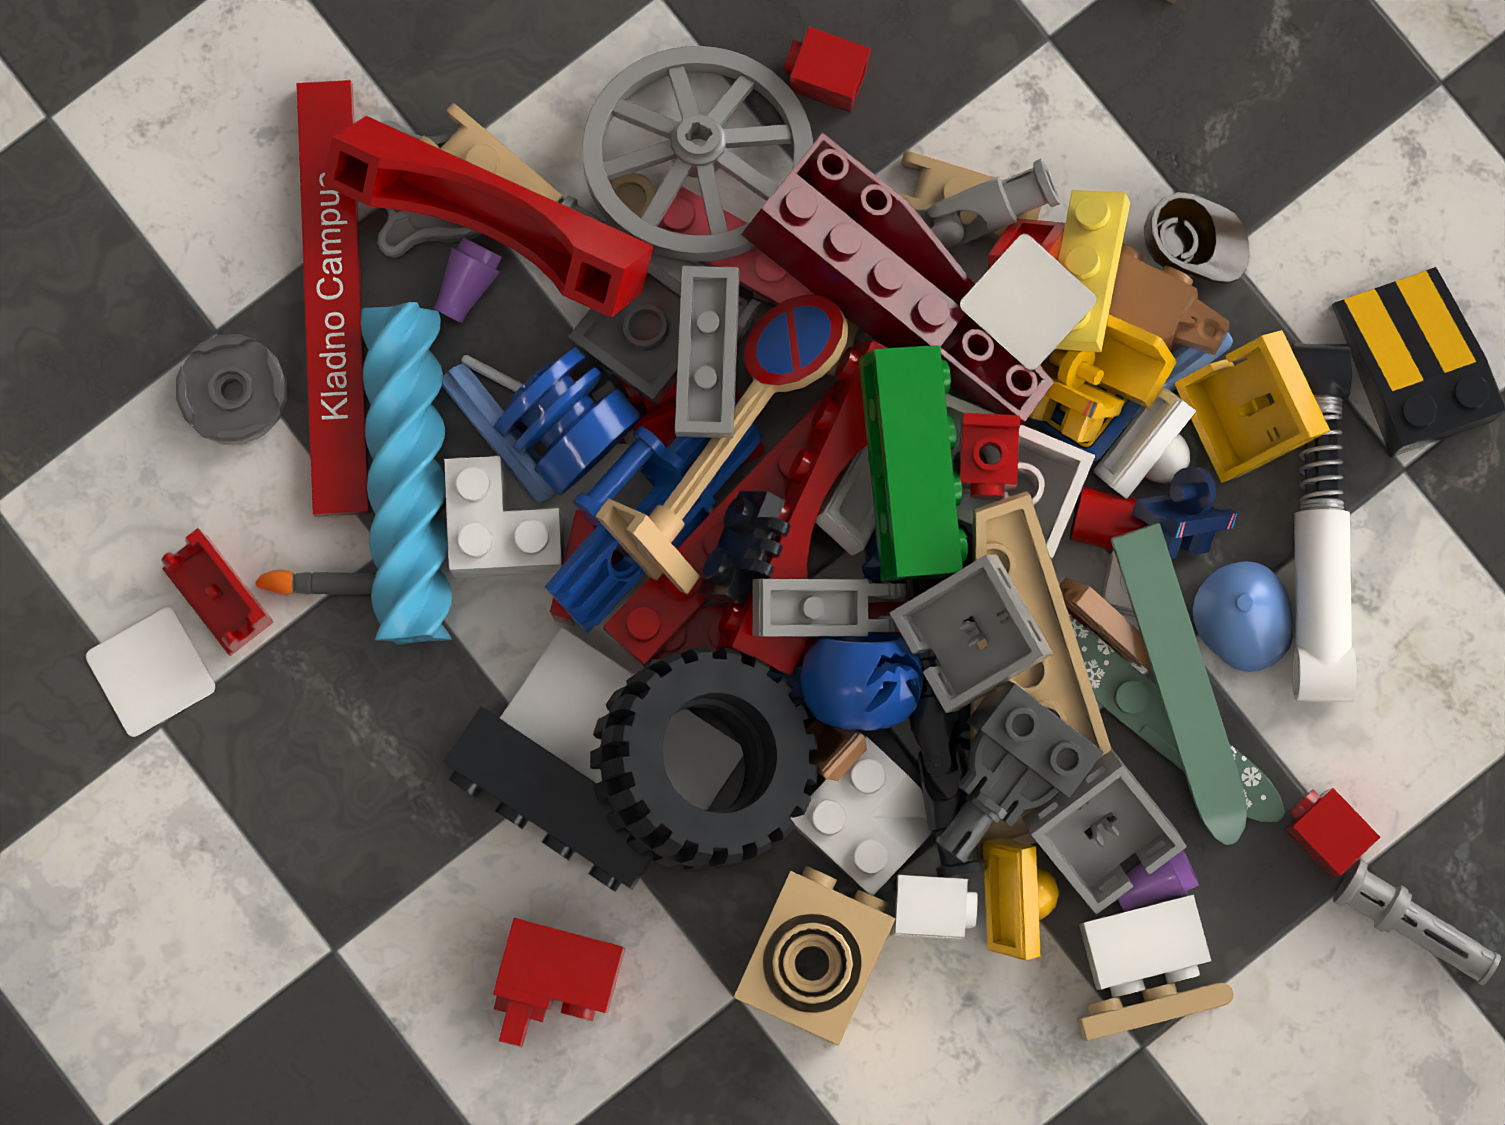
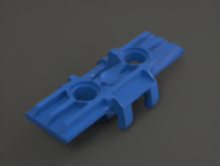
[545,399,763,634]

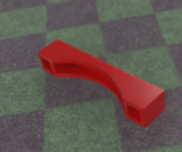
[323,116,654,318]
[717,340,887,676]

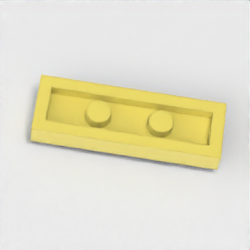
[1055,190,1130,352]

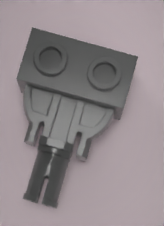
[935,681,1104,863]

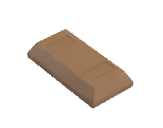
[804,717,867,781]

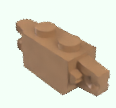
[1109,243,1230,355]

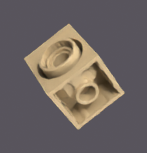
[733,866,896,1046]

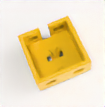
[1174,330,1330,483]

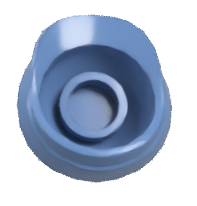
[1193,561,1293,672]

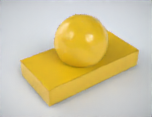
[983,837,1059,961]

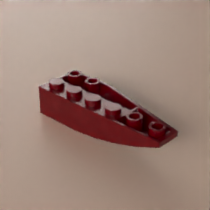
[741,132,1054,425]

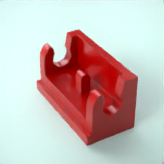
[161,528,274,656]

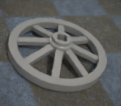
[582,46,813,261]

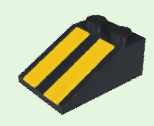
[1332,267,1505,458]

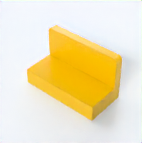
[1063,314,1177,409]

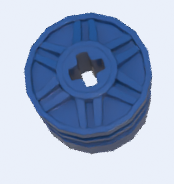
[493,347,643,496]

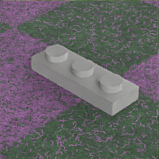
[675,266,740,438]

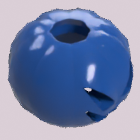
[799,632,924,731]

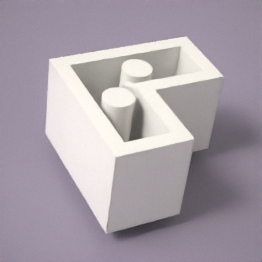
[444,456,564,578]

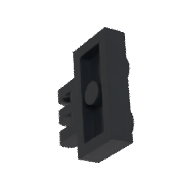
[698,491,791,604]

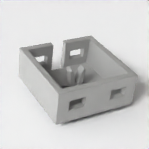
[890,555,1053,713]
[1022,750,1187,915]

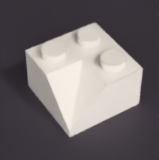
[790,737,934,896]

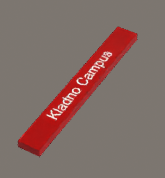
[296,80,370,517]

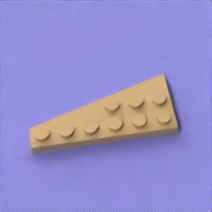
[970,491,1114,859]

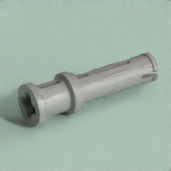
[1333,859,1501,986]

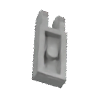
[753,579,906,636]

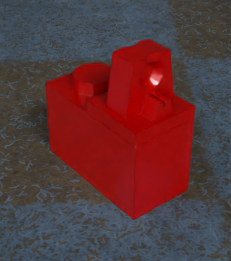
[493,918,625,1048]

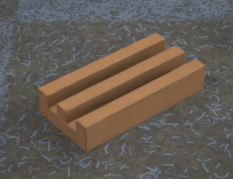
[1059,577,1152,672]

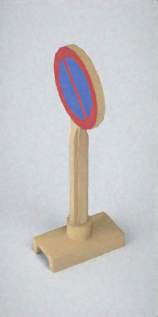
[595,294,848,594]

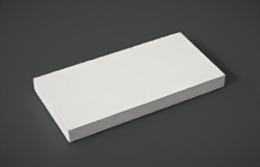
[500,626,743,811]

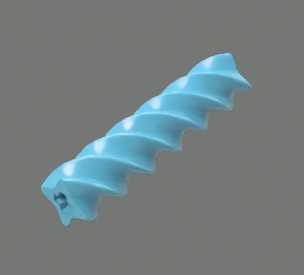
[360,302,452,645]

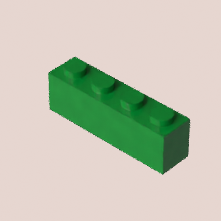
[859,345,968,582]

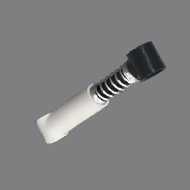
[1291,344,1357,702]

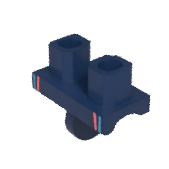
[1132,466,1239,559]

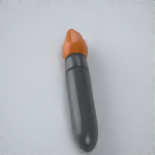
[255,569,376,595]

